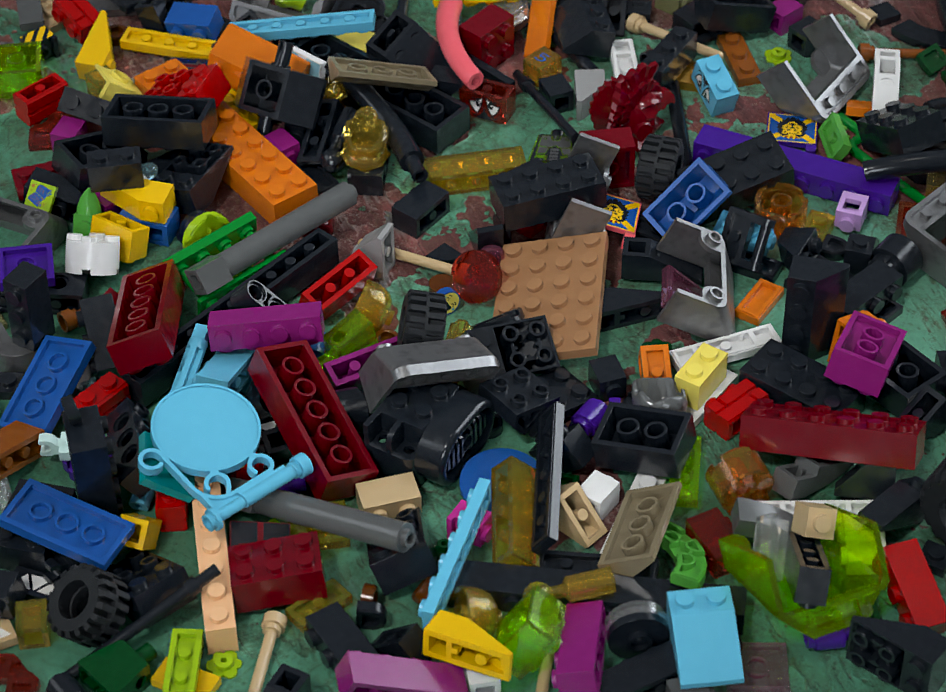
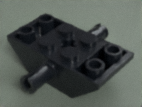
[233,40,328,136]

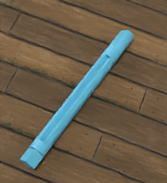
[129,323,209,512]

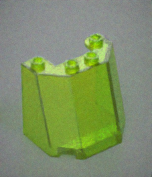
[718,503,890,639]

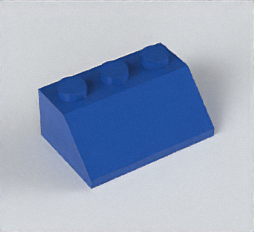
[642,157,733,237]

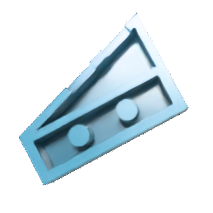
[193,349,255,395]

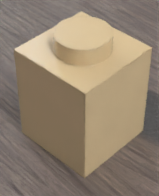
[791,501,838,540]

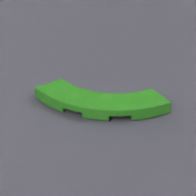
[660,521,707,589]

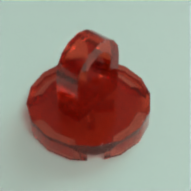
[451,249,503,304]

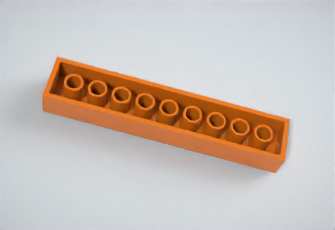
[134,58,318,223]

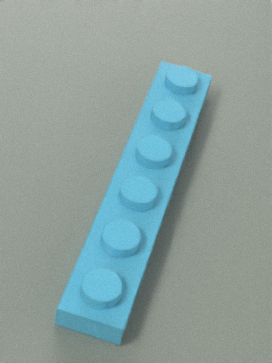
[229,9,376,41]
[418,478,491,631]

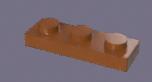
[716,32,761,87]

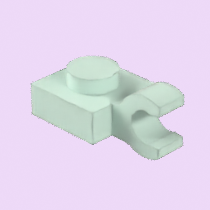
[38,432,71,461]

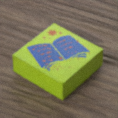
[24,180,58,213]

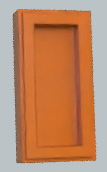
[735,278,785,326]

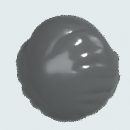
[631,377,688,412]

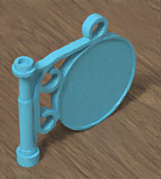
[138,383,314,532]

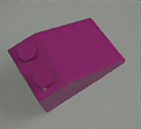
[824,310,907,398]

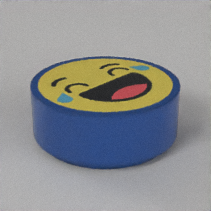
[436,287,460,315]

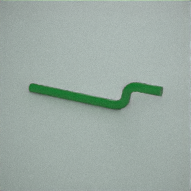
[839,112,926,204]

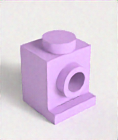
[834,191,869,233]

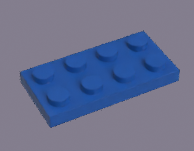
[0,335,96,434]
[0,478,135,570]

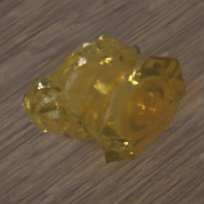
[340,106,391,172]

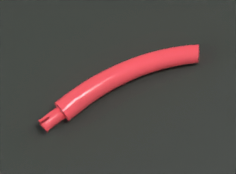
[436,0,484,90]

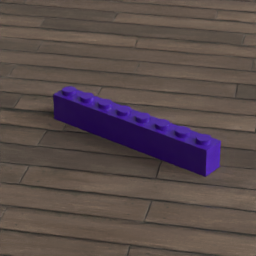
[692,124,900,216]

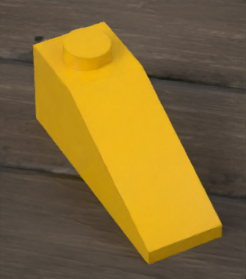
[75,10,116,83]
[100,179,176,224]
[423,609,513,682]

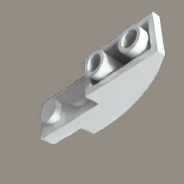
[872,48,901,110]

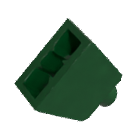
[77,640,158,692]

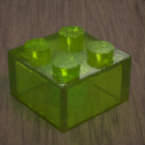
[0,41,45,99]
[495,585,566,680]

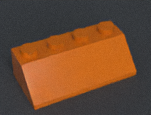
[207,23,311,90]

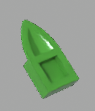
[73,187,102,236]

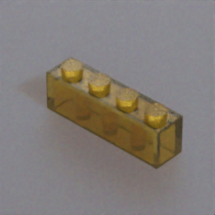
[423,146,526,195]
[491,455,540,567]

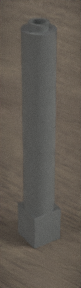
[184,181,358,295]
[229,477,416,553]

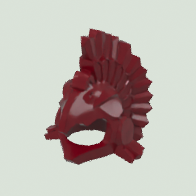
[589,61,675,152]

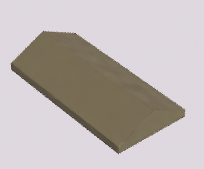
[327,56,438,91]
[597,481,682,577]

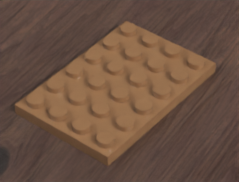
[493,231,609,360]

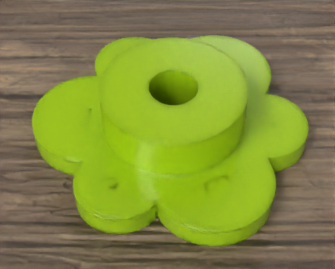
[764,47,791,66]
[206,650,242,679]

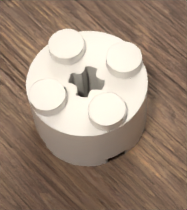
[65,232,120,276]

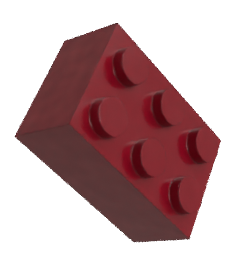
[228,531,328,614]

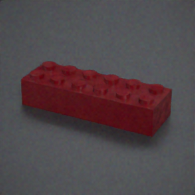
[106,259,186,376]
[248,339,379,501]
[739,398,926,470]

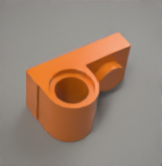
[638,344,672,378]

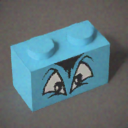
[691,54,740,117]

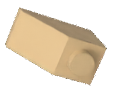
[559,481,608,548]

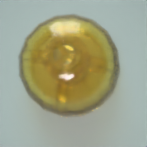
[346,279,395,336]
[448,586,502,637]

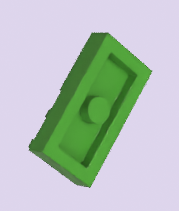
[818,112,852,161]

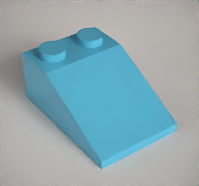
[666,585,744,689]

